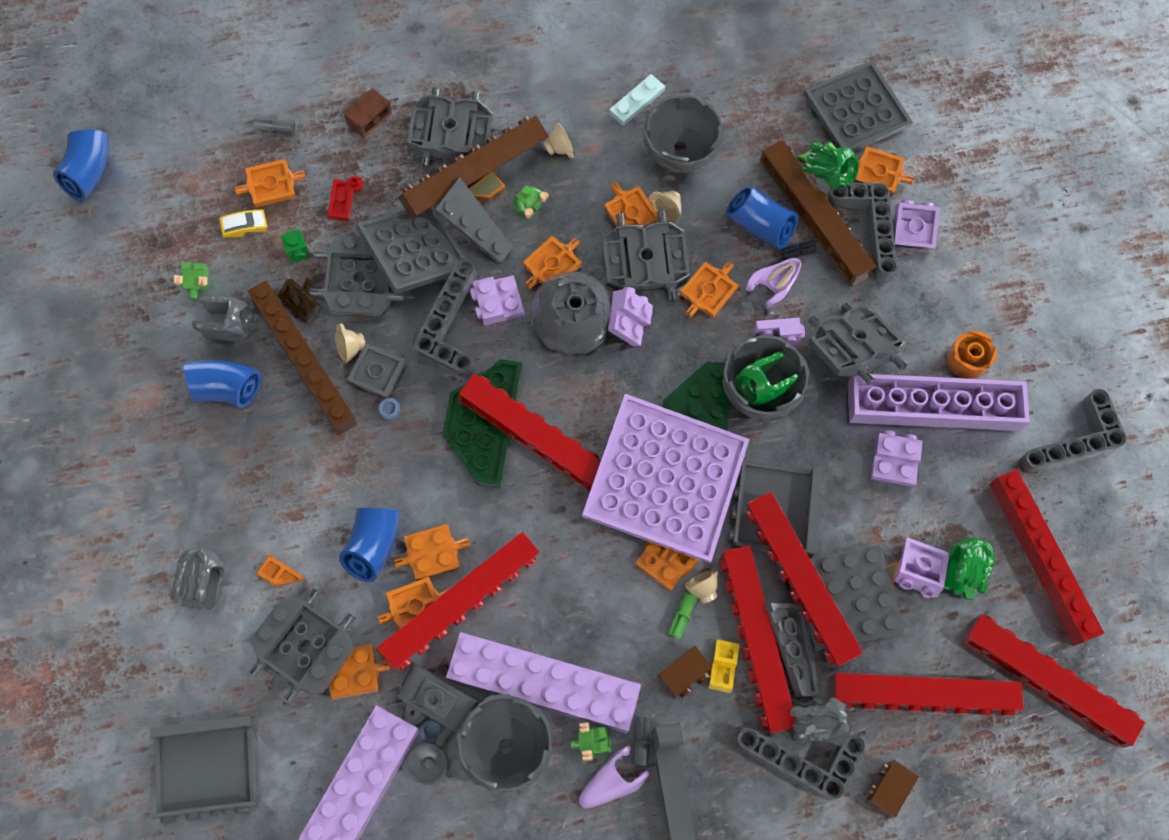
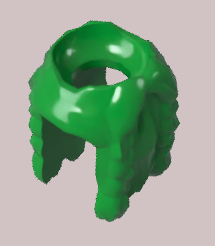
[802,141,859,189]
[735,352,798,405]
[944,538,995,601]

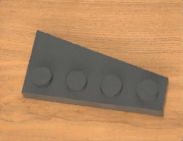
[433,177,513,264]
[765,603,819,698]

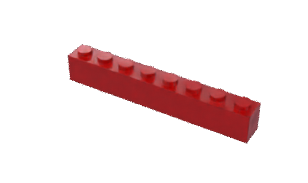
[458,373,601,492]
[990,469,1104,646]
[745,492,863,669]
[376,531,540,672]
[719,546,796,735]
[962,615,1145,748]
[831,673,1024,717]

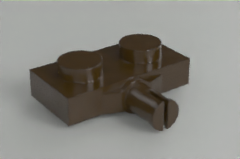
[277,278,321,323]

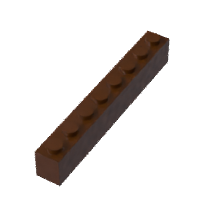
[398,115,549,219]
[760,140,877,287]
[247,280,357,436]

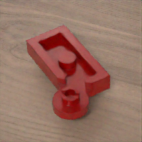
[327,176,363,221]

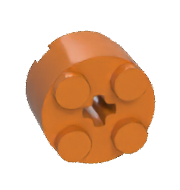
[947,330,997,379]

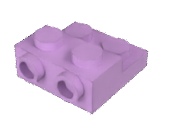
[893,200,940,249]
[470,275,525,326]
[608,287,653,347]
[750,318,805,347]
[871,430,923,487]
[894,538,949,598]

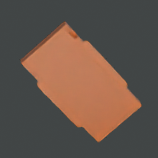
[635,541,699,592]

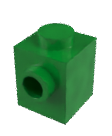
[280,229,311,265]

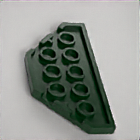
[442,359,522,488]
[662,362,728,431]

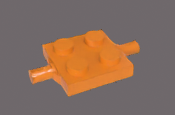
[854,146,914,196]
[234,159,306,208]
[603,182,658,241]
[523,236,582,290]
[679,261,739,318]
[393,524,470,581]
[377,577,450,629]
[329,644,391,700]

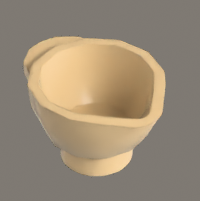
[544,122,574,159]
[649,190,681,221]
[335,324,365,363]
[685,570,718,603]

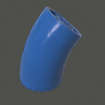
[53,130,109,201]
[725,185,798,249]
[183,360,262,408]
[339,508,400,583]

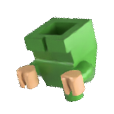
[512,185,548,219]
[173,262,209,299]
[570,722,612,761]

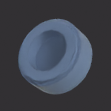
[378,398,401,421]
[419,720,443,744]

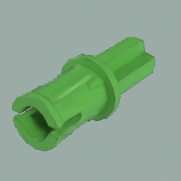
[668,593,698,639]

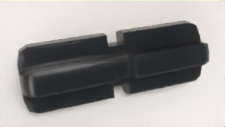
[781,240,817,260]

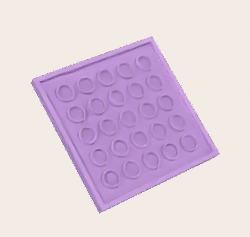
[581,394,749,563]

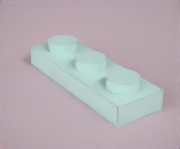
[609,74,665,126]

